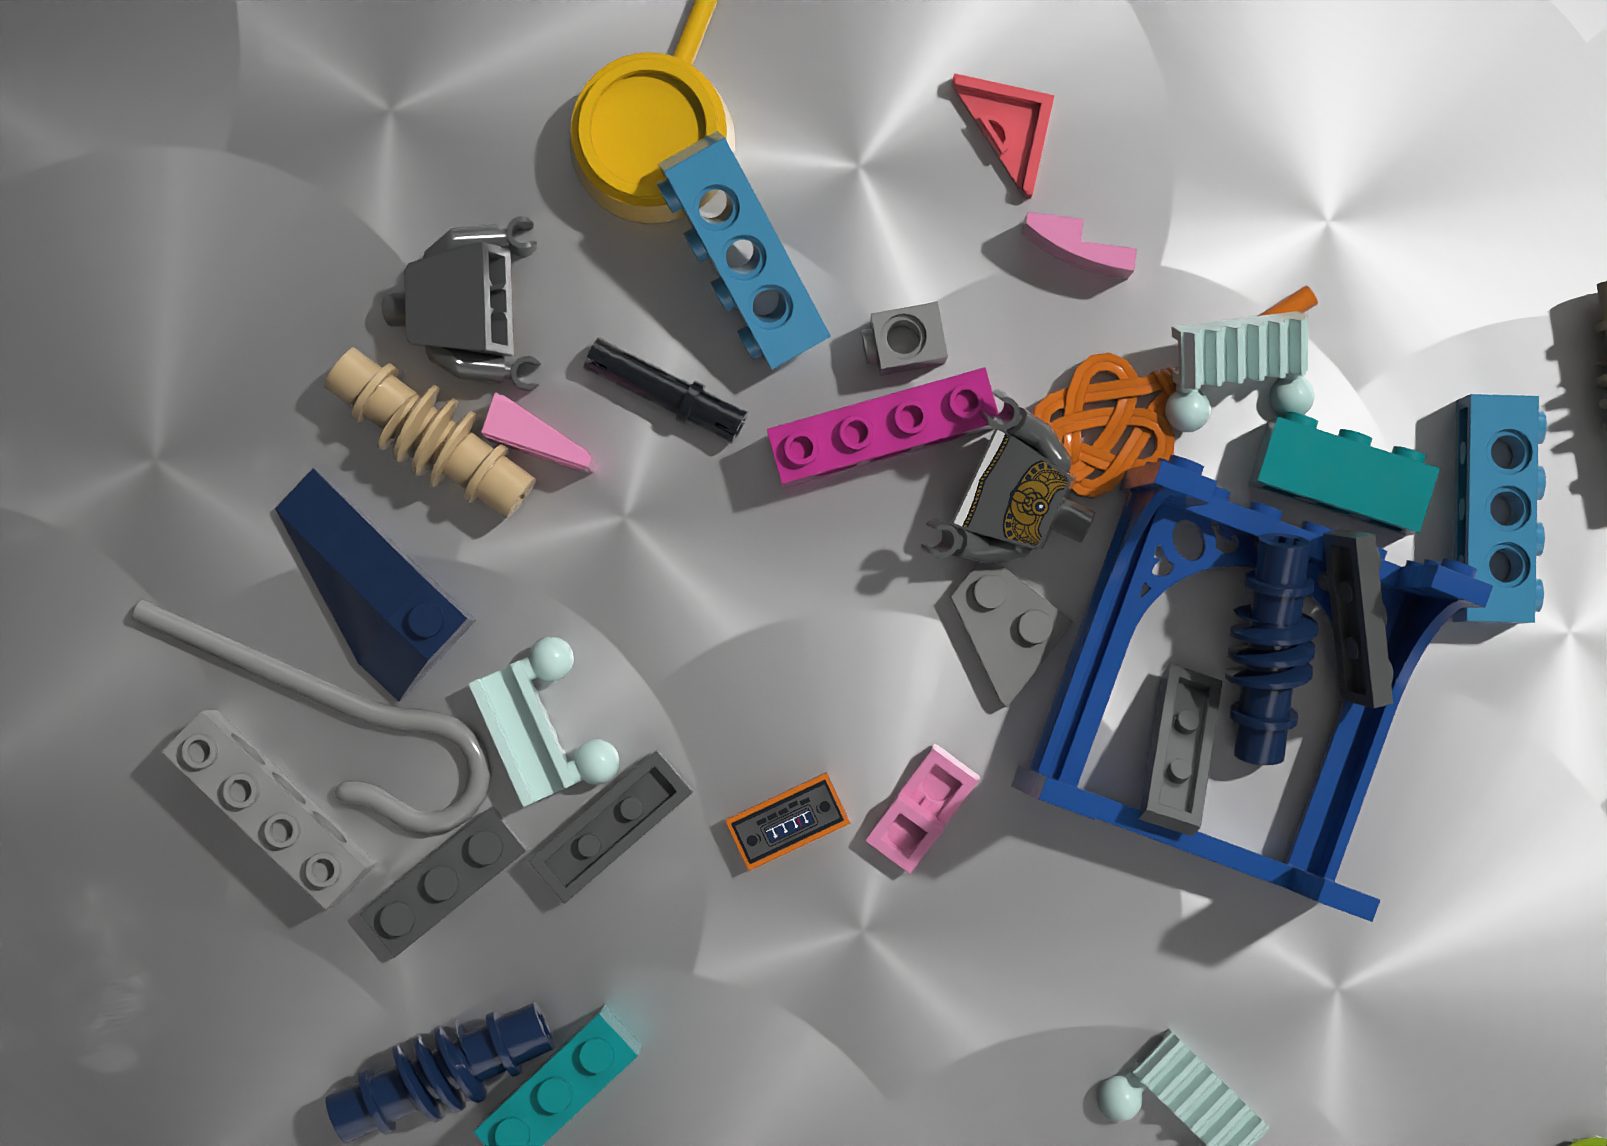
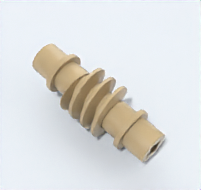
[324,347,537,519]

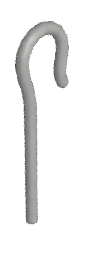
[132,599,491,835]

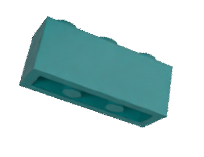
[1248,412,1440,536]
[473,1005,643,1146]

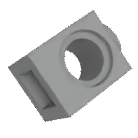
[861,301,948,376]

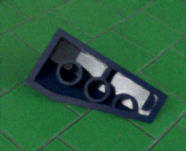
[275,468,476,701]

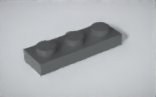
[1323,529,1393,708]
[1138,663,1223,836]
[528,749,694,904]
[360,806,528,958]

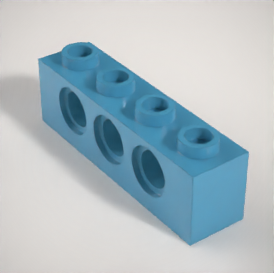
[656,131,831,370]
[1453,394,1547,624]

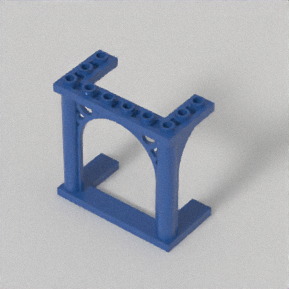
[1011,455,1493,922]

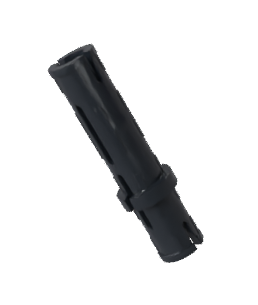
[583,337,749,444]

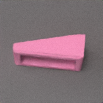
[481,392,597,474]

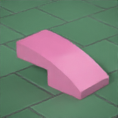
[1022,212,1137,280]
[865,744,980,874]

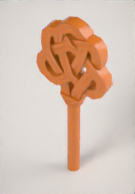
[1032,285,1318,499]

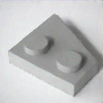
[950,562,1074,707]

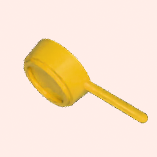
[570,0,735,224]

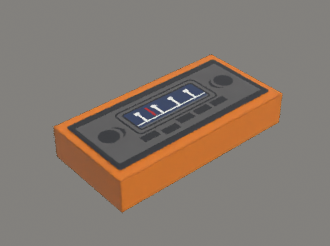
[725,772,851,871]

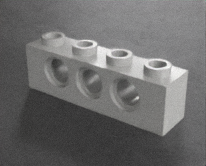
[162,710,377,910]

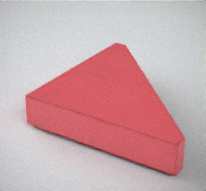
[951,73,1054,199]

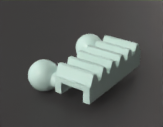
[1165,311,1315,432]
[468,636,620,807]
[1097,1029,1270,1146]

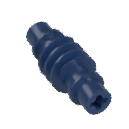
[1225,533,1318,765]
[325,1002,555,1144]

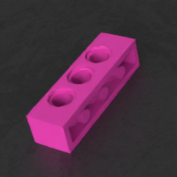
[767,367,999,489]

